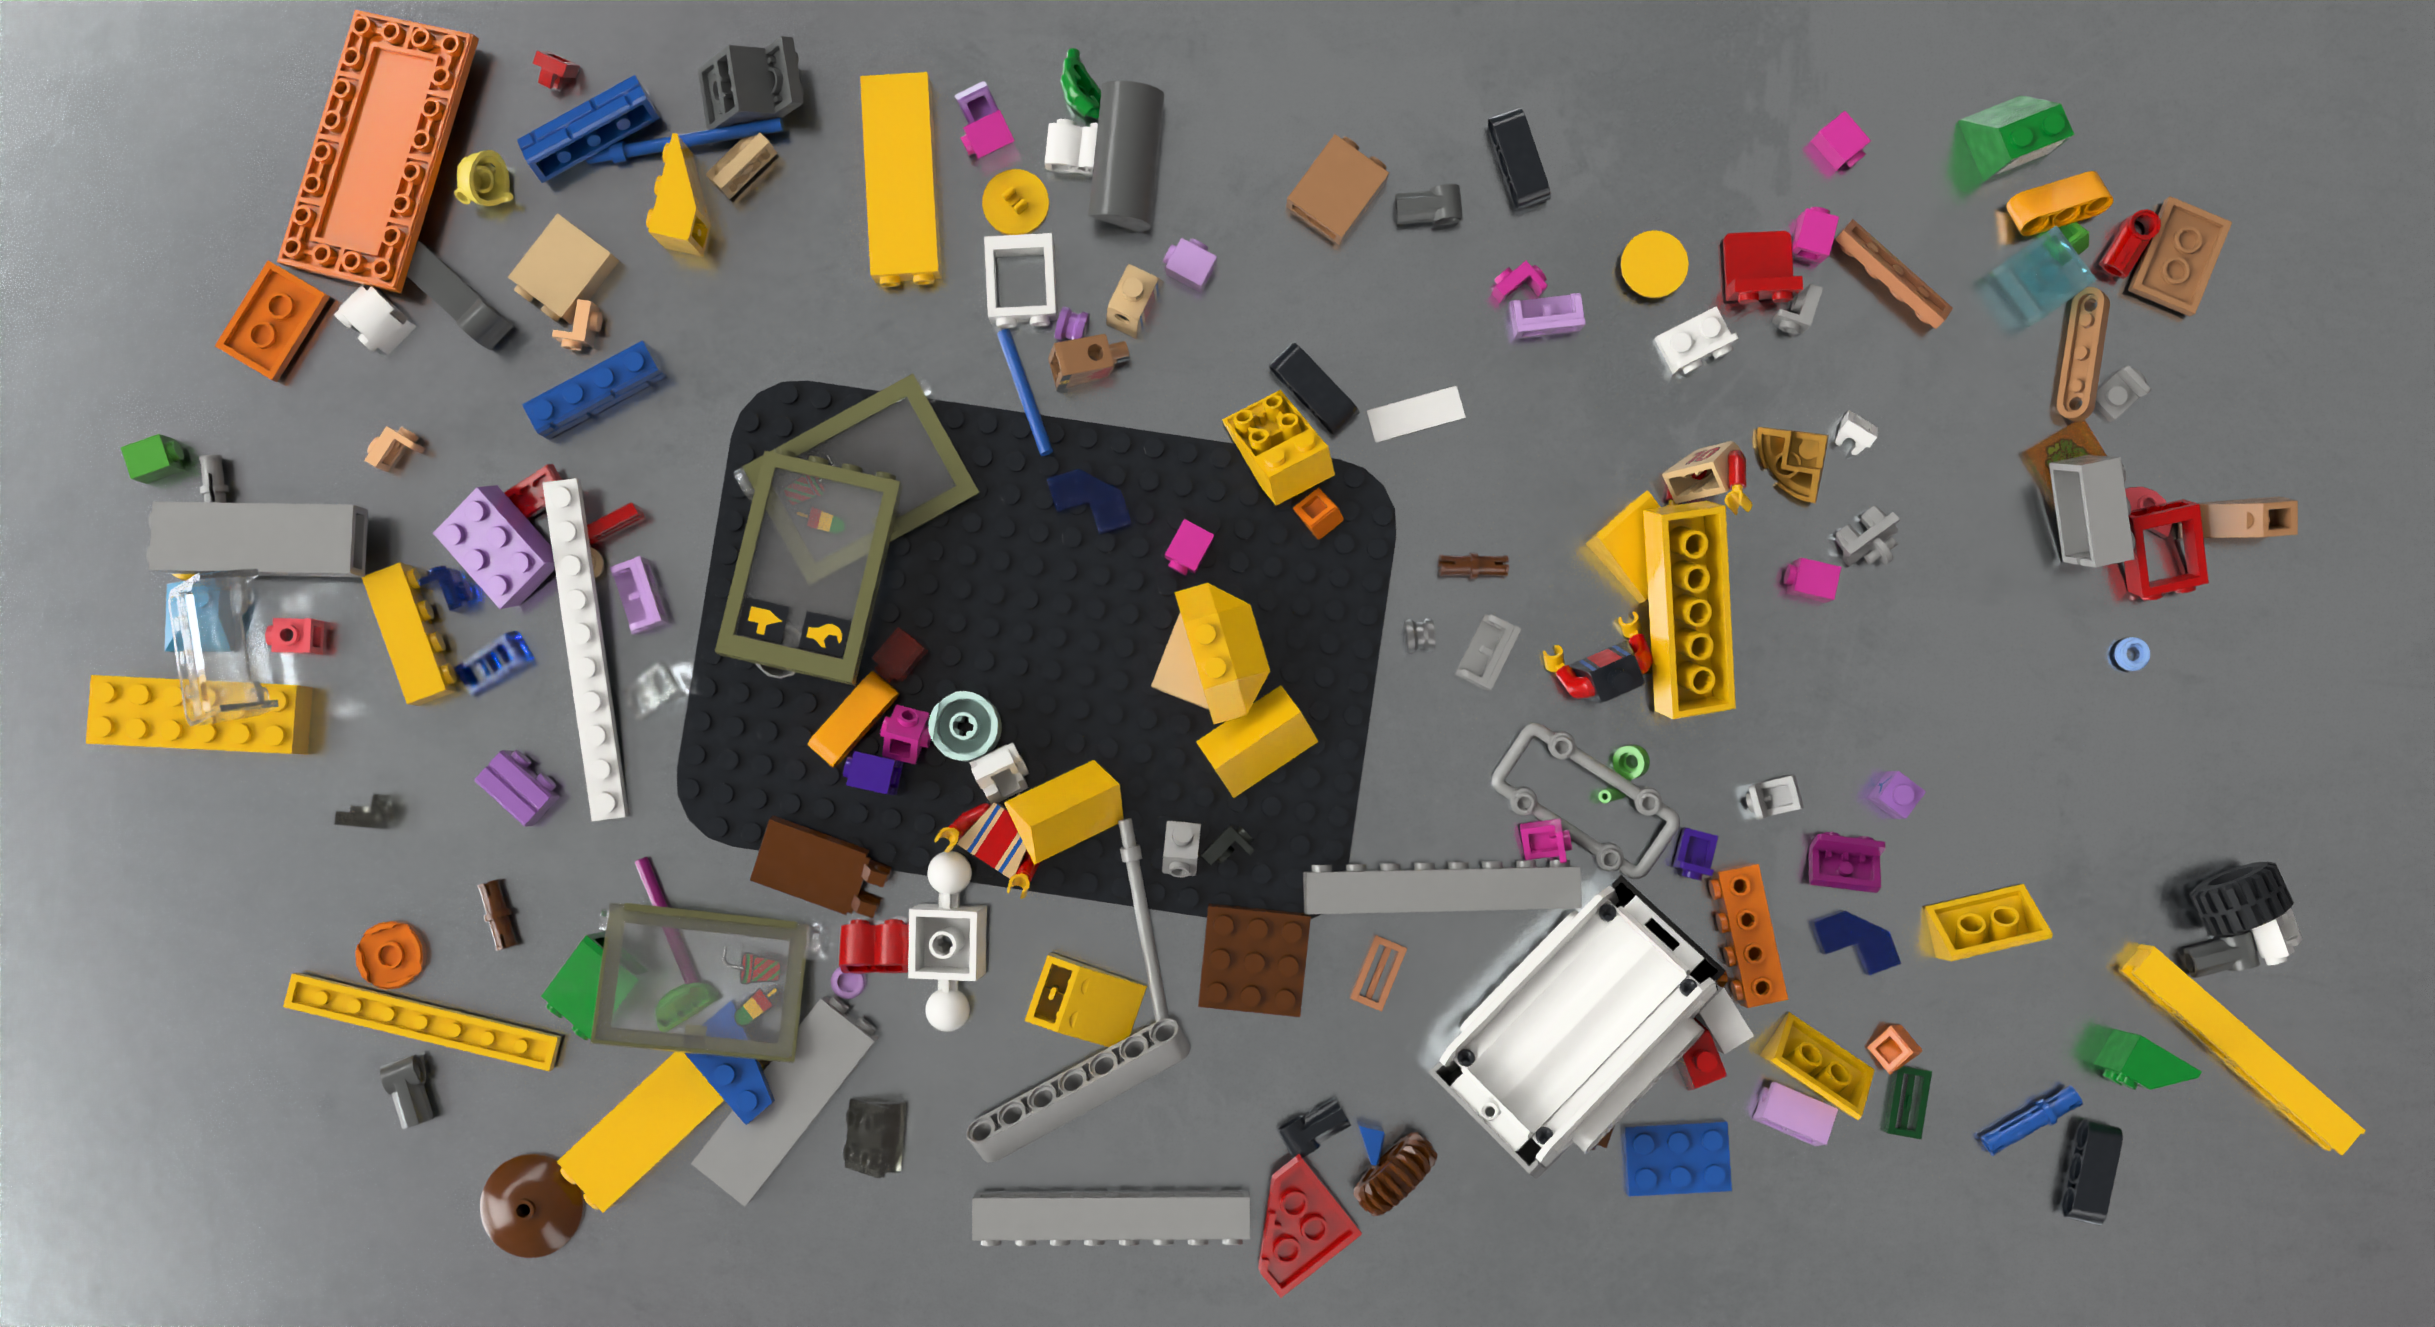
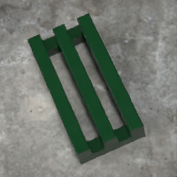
[1884,1066,1932,1139]

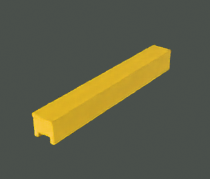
[2120,944,2366,1156]

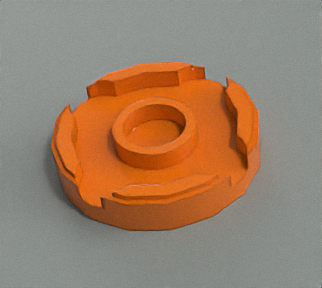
[355,921,427,990]

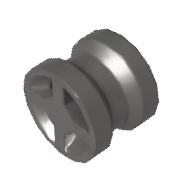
[1404,617,1435,653]

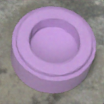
[831,967,867,999]

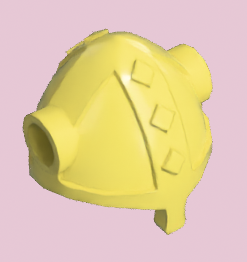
[454,150,514,207]

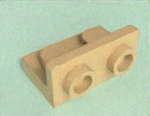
[706,133,777,200]

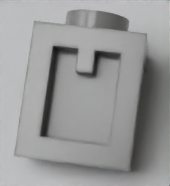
[1772,283,1823,334]
[2095,365,2151,422]

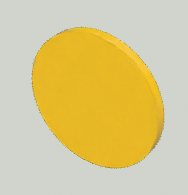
[982,169,1049,235]
[1621,230,1689,298]

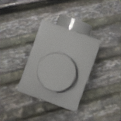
[1746,774,1804,820]
[1162,821,1201,878]

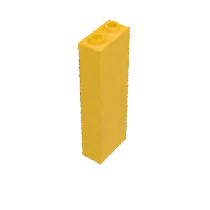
[860,72,942,287]
[557,1052,764,1213]

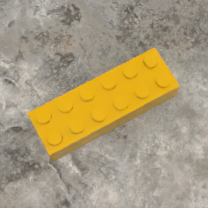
[1643,501,1736,719]
[86,675,313,755]

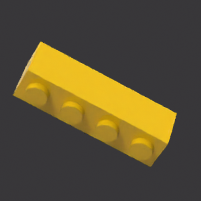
[362,562,457,706]

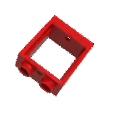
[2124,499,2209,600]

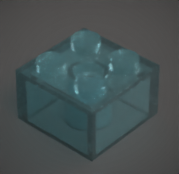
[1988,225,2097,327]

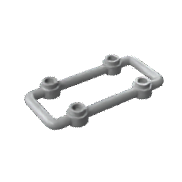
[1492,723,1680,879]

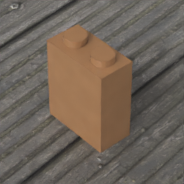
[1286,134,1389,245]

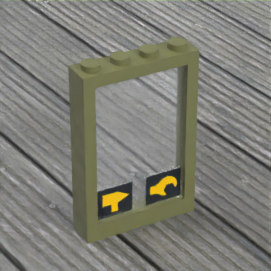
[715,448,903,686]

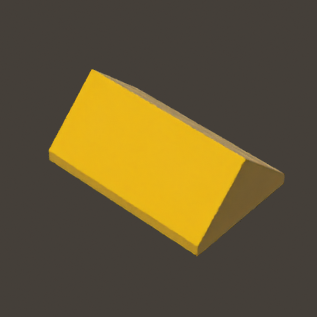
[1196,685,1319,798]
[1004,760,1124,865]
[1925,884,2053,961]
[1759,1012,1875,1120]

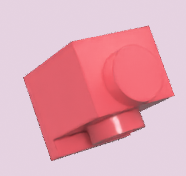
[265,618,324,655]

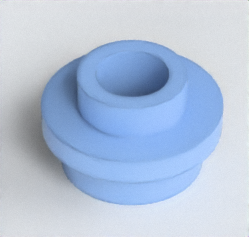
[2115,637,2150,671]

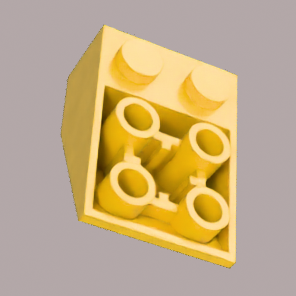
[646,133,711,257]
[1222,390,1335,506]
[1025,952,1147,1047]

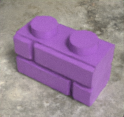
[474,750,560,827]

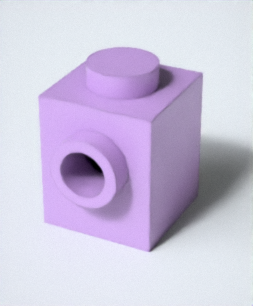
[1163,238,1217,293]

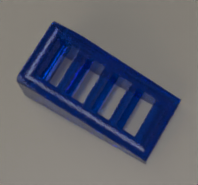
[454,631,534,697]

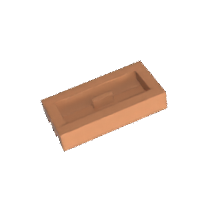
[1349,935,1407,1012]

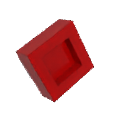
[532,50,580,89]

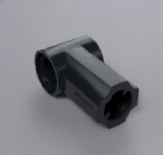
[1277,1099,1351,1158]

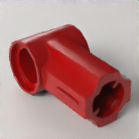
[2099,209,2161,279]

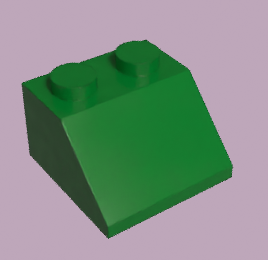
[2094,1029,2202,1090]

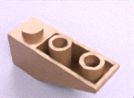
[2178,496,2298,538]

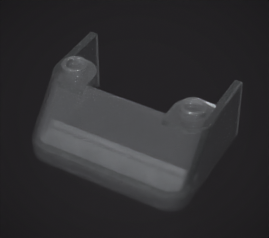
[168,569,279,726]

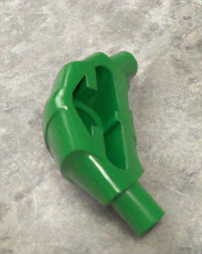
[1060,48,1101,120]

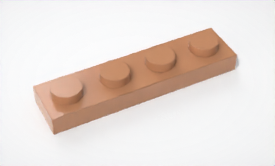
[1835,219,1953,329]

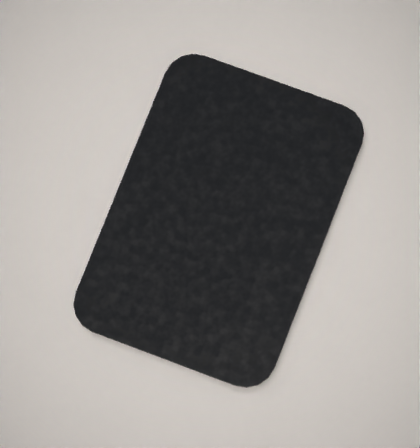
[677,380,1396,919]

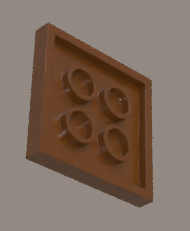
[1198,904,1311,1017]

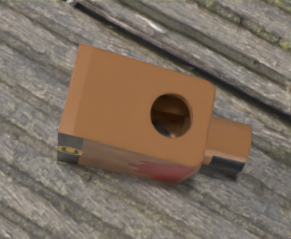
[1048,334,1130,391]

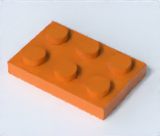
[215,260,330,382]

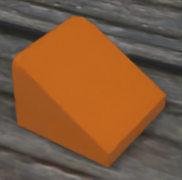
[1293,487,1344,540]
[1867,1024,1922,1074]

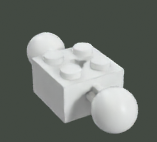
[908,851,987,1032]

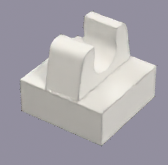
[1835,410,1878,456]

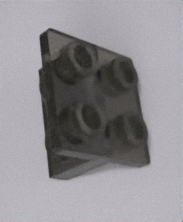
[843,1099,906,1178]

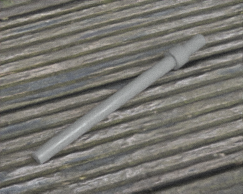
[1118,818,1169,1022]

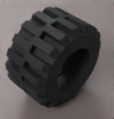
[2189,862,2294,935]

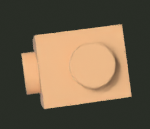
[552,299,603,351]
[364,426,426,472]

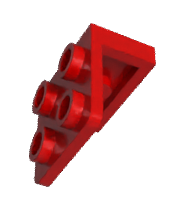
[1723,231,1803,304]

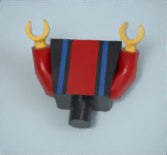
[1543,612,1653,703]

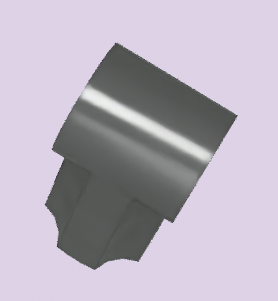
[1395,184,1463,225]
[2183,930,2260,978]
[380,1055,434,1129]

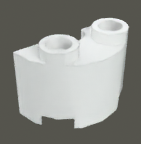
[334,284,417,355]
[969,743,1029,805]
[2251,908,2303,965]

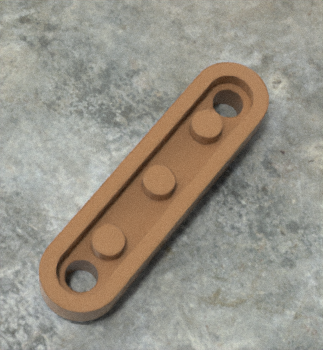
[2057,287,2110,422]

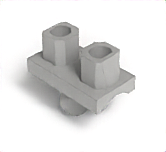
[1835,505,1900,567]

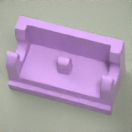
[1509,293,1585,339]
[610,556,669,635]
[1752,1082,1838,1146]

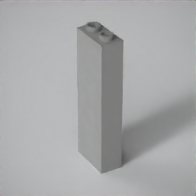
[146,501,368,577]
[691,996,879,1207]

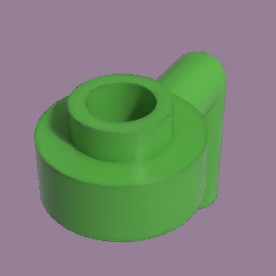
[1599,744,1650,803]

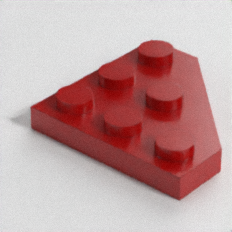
[1258,1154,1362,1298]

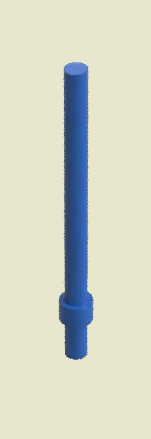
[586,117,784,164]

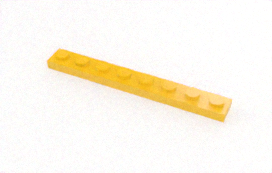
[283,973,562,1071]

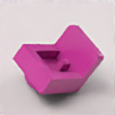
[1491,260,1548,303]
[1520,818,1572,863]

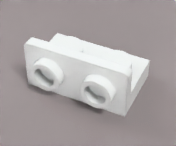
[1655,306,1739,374]

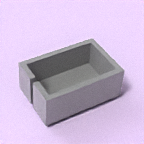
[2049,455,2135,568]

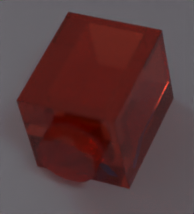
[872,627,928,682]

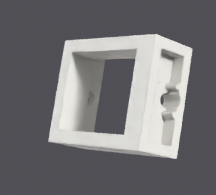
[984,233,1058,328]

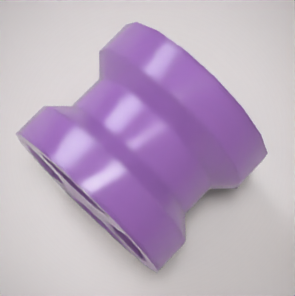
[1054,306,1090,340]

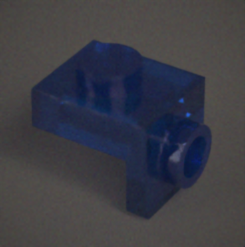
[418,565,473,614]

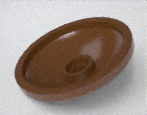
[480,1153,585,1258]

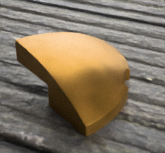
[1757,427,1829,503]

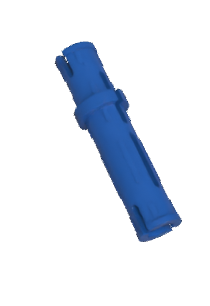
[1980,1085,2083,1156]

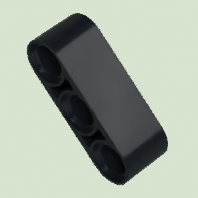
[1488,108,1551,210]
[1268,342,1360,436]
[2062,1119,2123,1226]

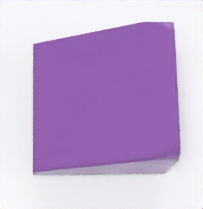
[955,81,999,124]

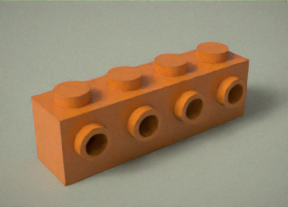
[1709,863,1788,1008]

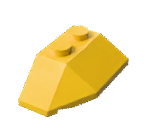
[1174,583,1270,724]

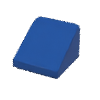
[1358,1122,1385,1166]

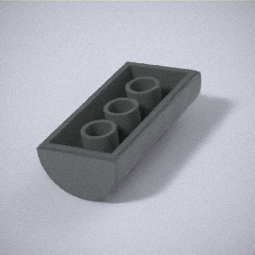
[1088,81,1165,232]

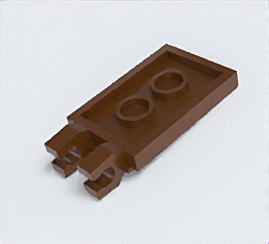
[750,815,892,918]

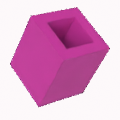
[960,110,1015,160]
[1811,111,1871,171]
[1792,207,1839,263]
[1165,519,1214,576]
[1784,558,1841,603]

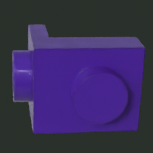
[1673,827,1719,881]

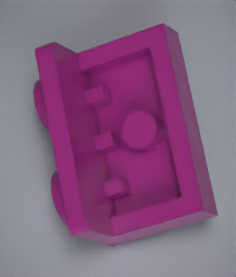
[1808,832,1886,893]

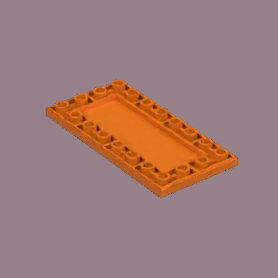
[277,10,479,293]

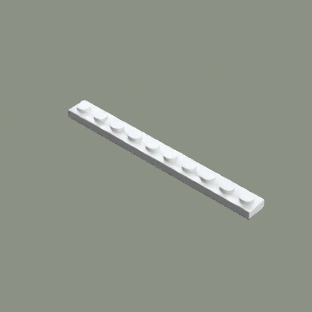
[543,478,629,821]

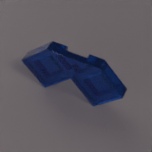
[1047,469,1132,534]
[1811,910,1901,975]

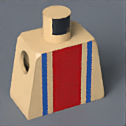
[1106,264,1164,339]

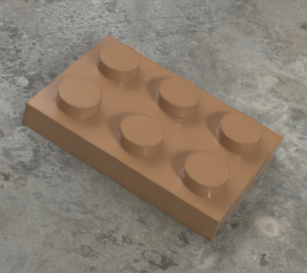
[2128,196,2232,317]

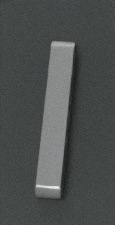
[966,1018,1190,1162]

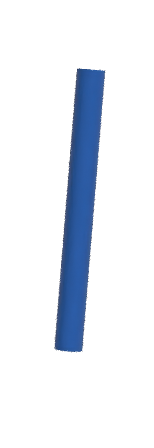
[997,329,1053,456]

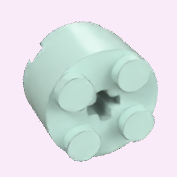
[929,691,1002,761]

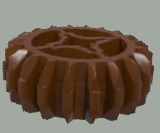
[1353,1132,1438,1217]

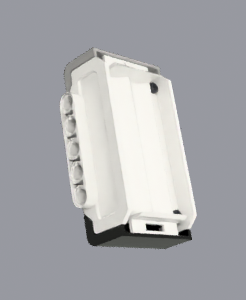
[1428,875,1728,1179]

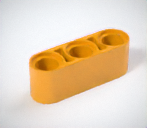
[2006,171,2113,236]
[807,671,899,768]

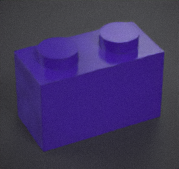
[843,751,904,795]

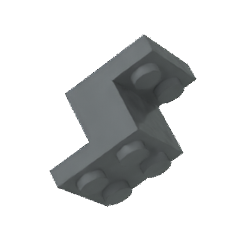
[697,36,804,130]

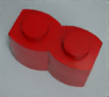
[839,919,909,974]

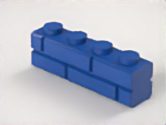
[517,75,660,183]
[522,340,667,439]

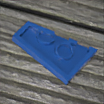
[685,999,775,1125]

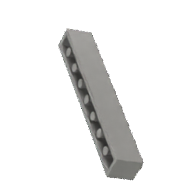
[1303,860,1582,914]
[972,1191,1250,1246]

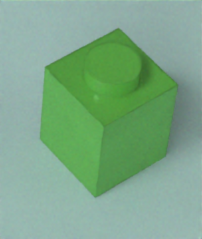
[120,434,185,484]

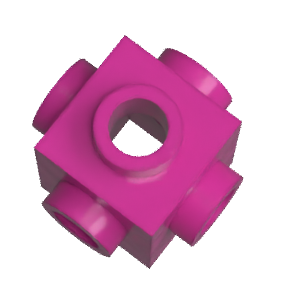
[880,705,931,764]

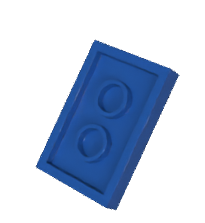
[1623,1120,1732,1197]

